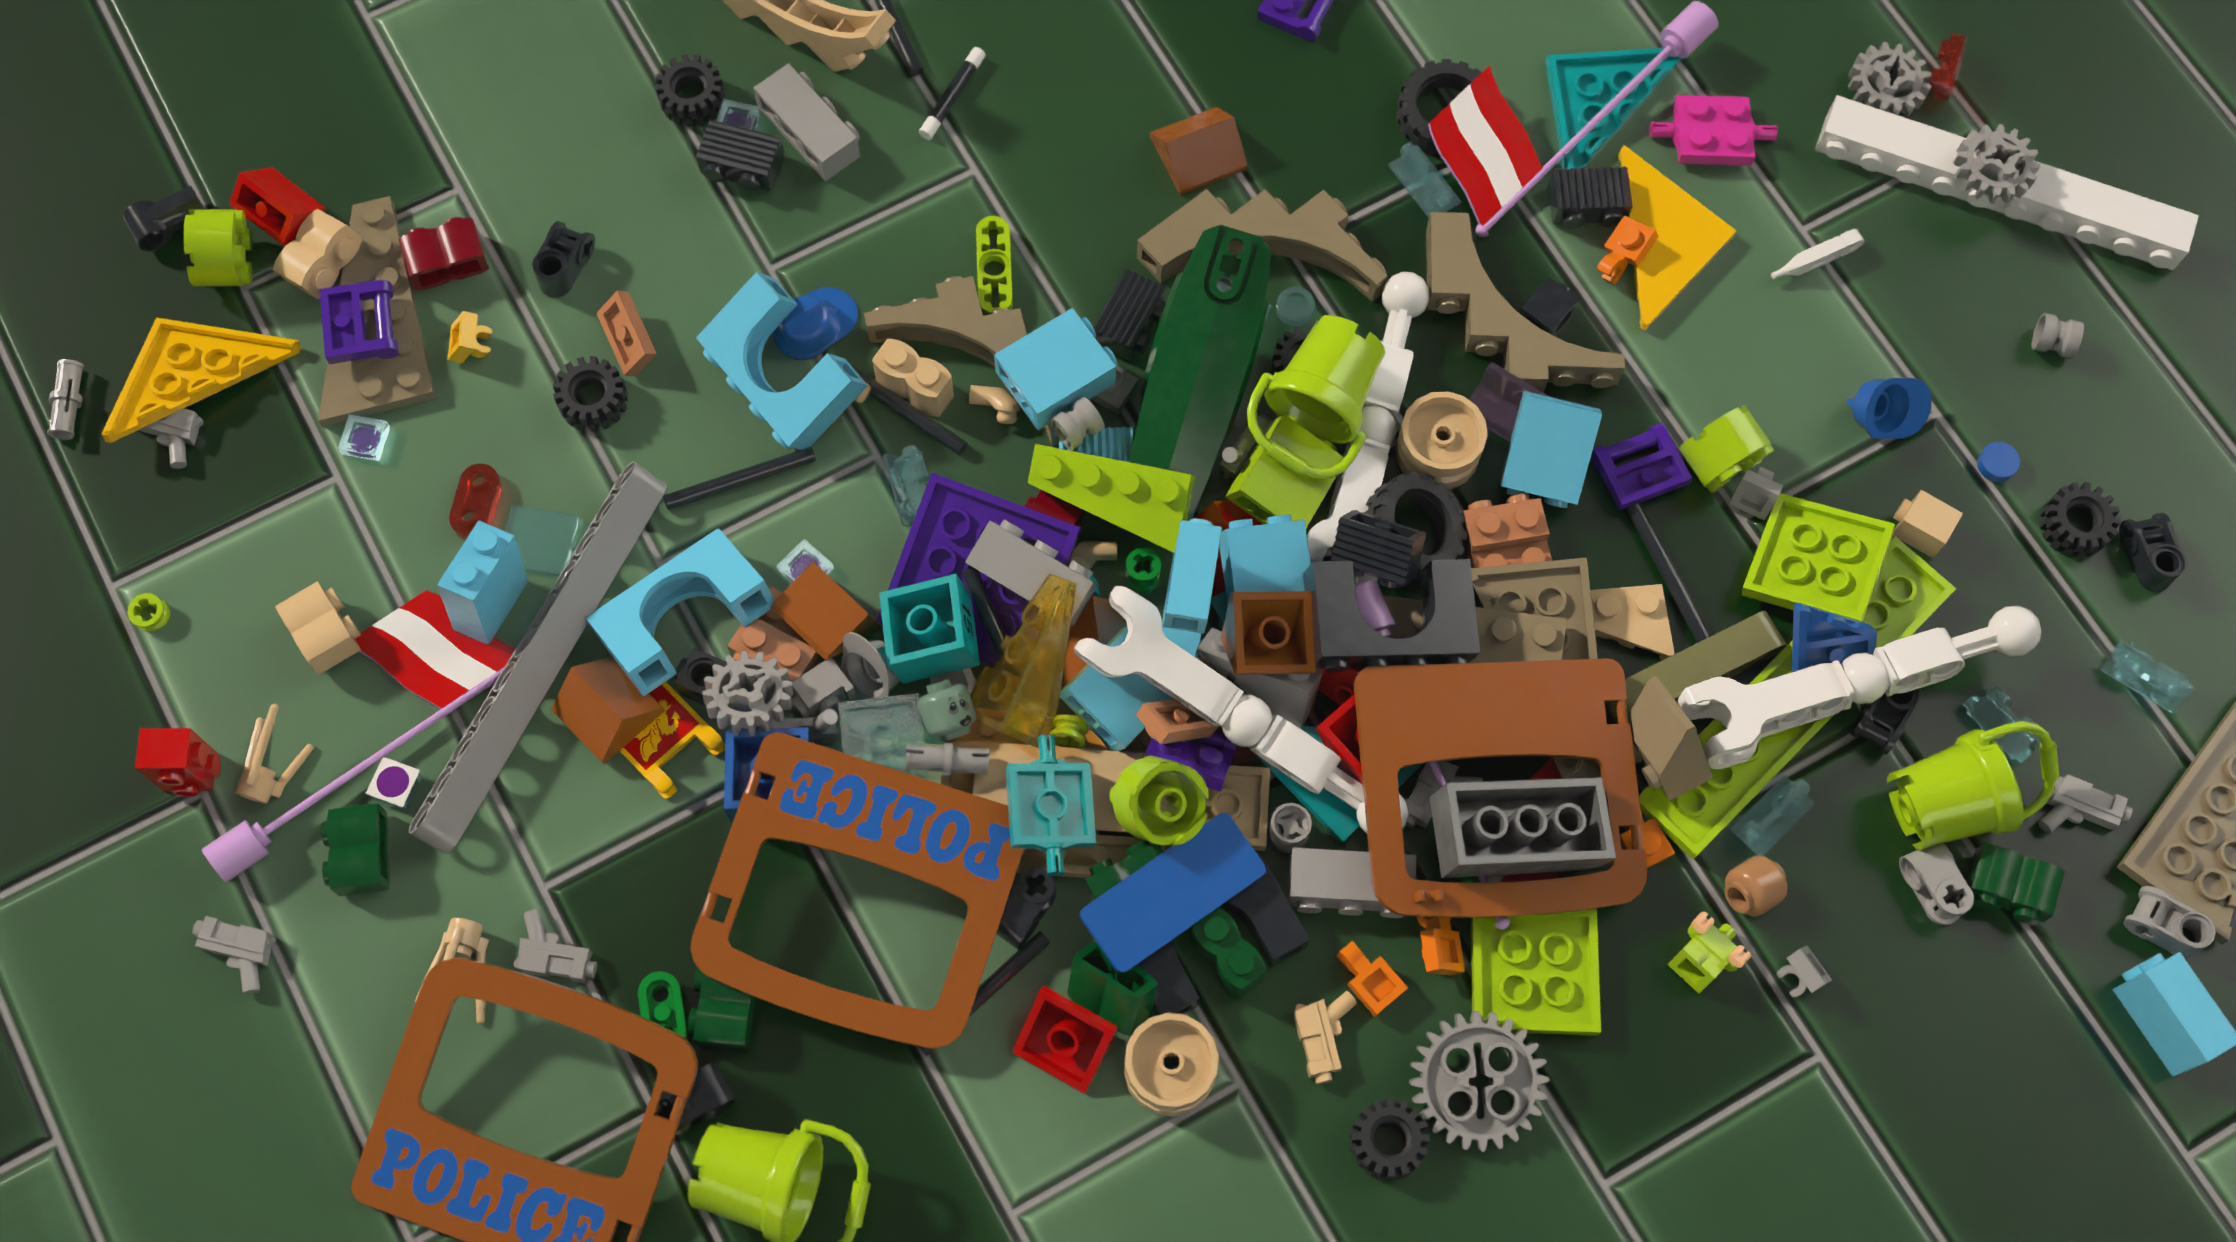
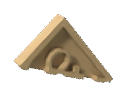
[1590,584,1675,660]

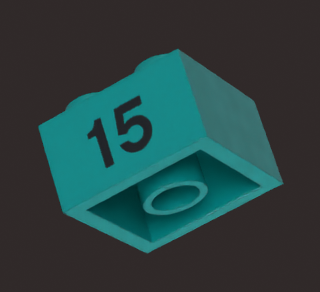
[879,574,980,684]

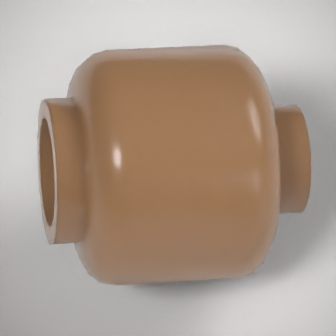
[1725,855,1788,917]

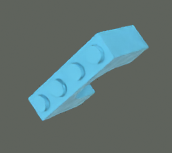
[696,272,868,450]
[1162,519,1222,656]
[585,528,775,697]

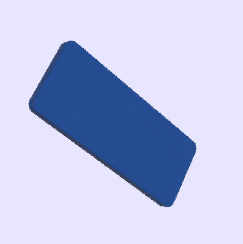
[1079,812,1266,973]

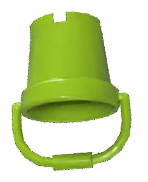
[1247,315,1386,478]
[1887,721,2059,850]
[688,1120,871,1242]

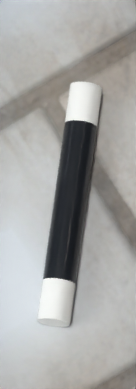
[919,47,986,140]

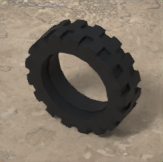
[1397,59,1482,156]
[1364,472,1467,581]

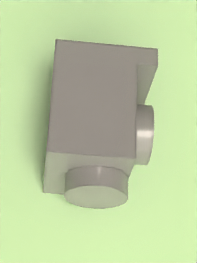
[791,658,857,718]

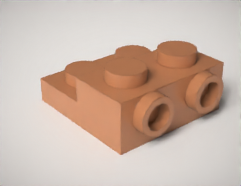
[1463,494,1552,568]
[727,586,822,682]

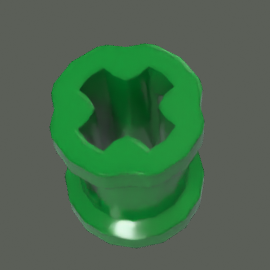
[1126,547,1162,594]

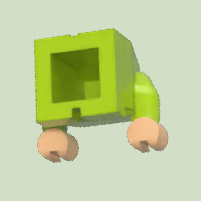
[1667,912,1751,993]

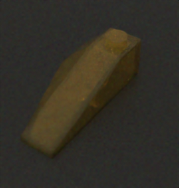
[970,573,1077,749]

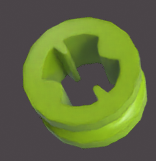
[127,593,170,632]
[1050,714,1089,749]

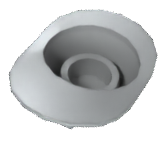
[841,632,900,708]

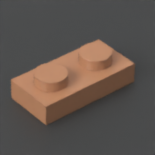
[596,291,657,376]
[1136,699,1218,744]

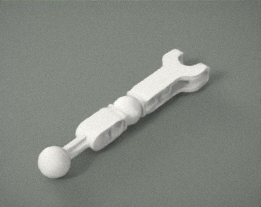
[1307,272,1429,586]
[1074,586,1408,833]
[1678,606,2041,769]

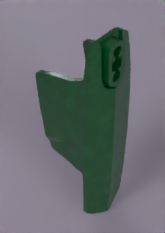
[1129,225,1272,521]

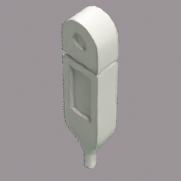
[1771,229,1865,279]

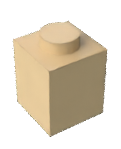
[1893,490,1963,558]

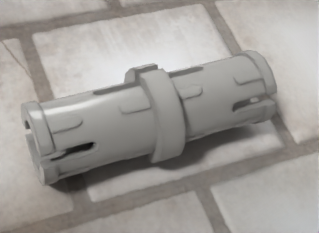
[47,359,84,440]
[905,743,990,776]

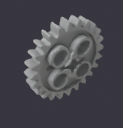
[1409,1011,1549,1152]

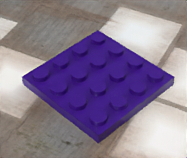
[876,473,1082,678]

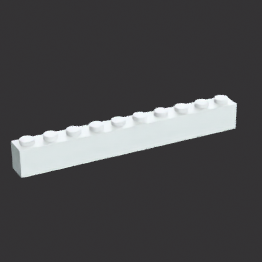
[1815,95,2199,270]

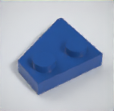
[1792,603,1877,672]

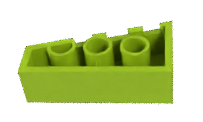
[1028,444,1196,553]

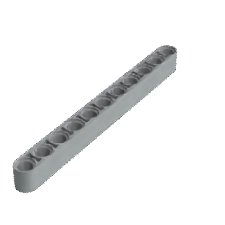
[409,461,667,854]

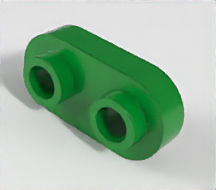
[638,971,689,1040]

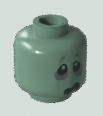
[917,678,977,742]

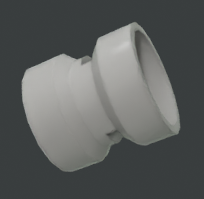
[2032,313,2084,359]
[1050,396,1105,451]
[1268,803,1312,853]

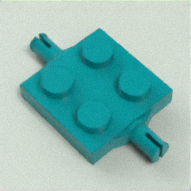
[1006,735,1096,876]

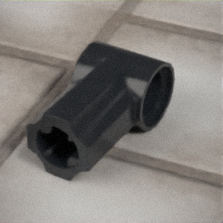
[123,186,205,252]

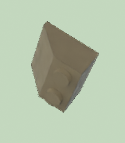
[1628,676,1713,801]

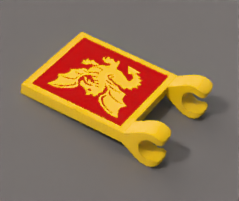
[620,682,725,800]

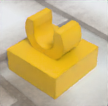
[447,311,492,363]

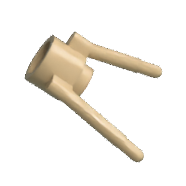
[235,704,314,805]
[415,918,489,1025]

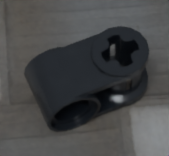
[532,221,595,298]
[2119,512,2187,592]
[1850,688,1921,756]
[996,867,1057,950]
[656,1063,736,1137]

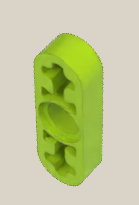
[976,216,1013,316]

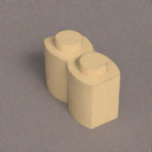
[273,209,362,299]
[872,339,954,417]
[275,581,361,675]

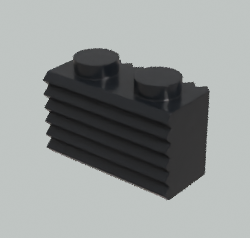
[696,120,785,192]
[1548,166,1633,228]
[1093,269,1166,362]
[1330,510,1426,588]

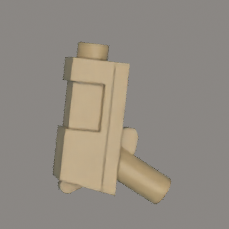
[1293,991,1357,1085]

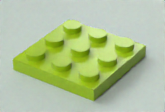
[1742,493,1895,622]
[1470,909,1601,1036]

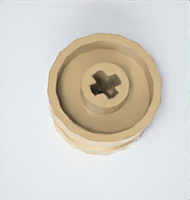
[1395,391,1488,490]
[1124,1013,1219,1117]

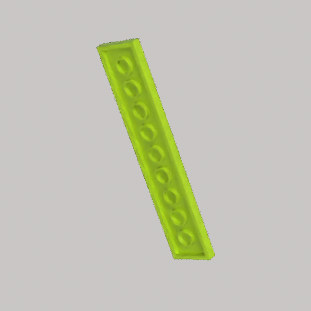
[1639,536,1956,860]

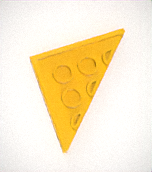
[1618,145,1736,331]
[102,318,302,443]

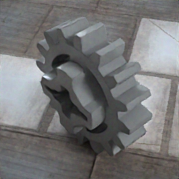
[1848,42,1931,117]
[1953,124,2040,204]
[702,651,793,736]

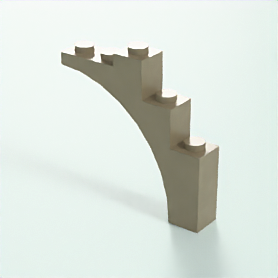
[1137,189,1388,302]
[1426,212,1625,399]
[864,276,1059,446]

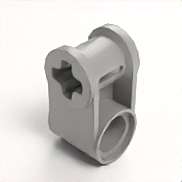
[1899,843,1974,926]
[2123,886,2216,958]

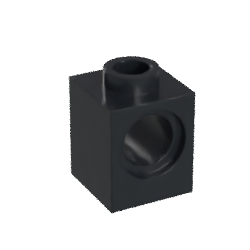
[1519,277,1579,336]
[674,648,729,706]

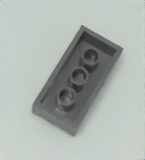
[1430,778,1616,878]

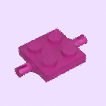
[1649,95,1778,166]

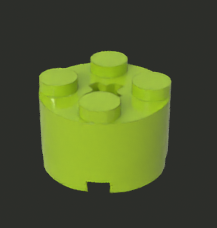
[184,209,253,287]
[1679,405,1774,493]
[1109,755,1209,846]

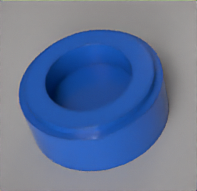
[1977,442,2020,482]

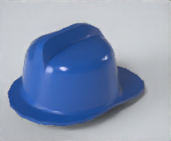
[773,287,858,360]
[1846,378,1932,439]

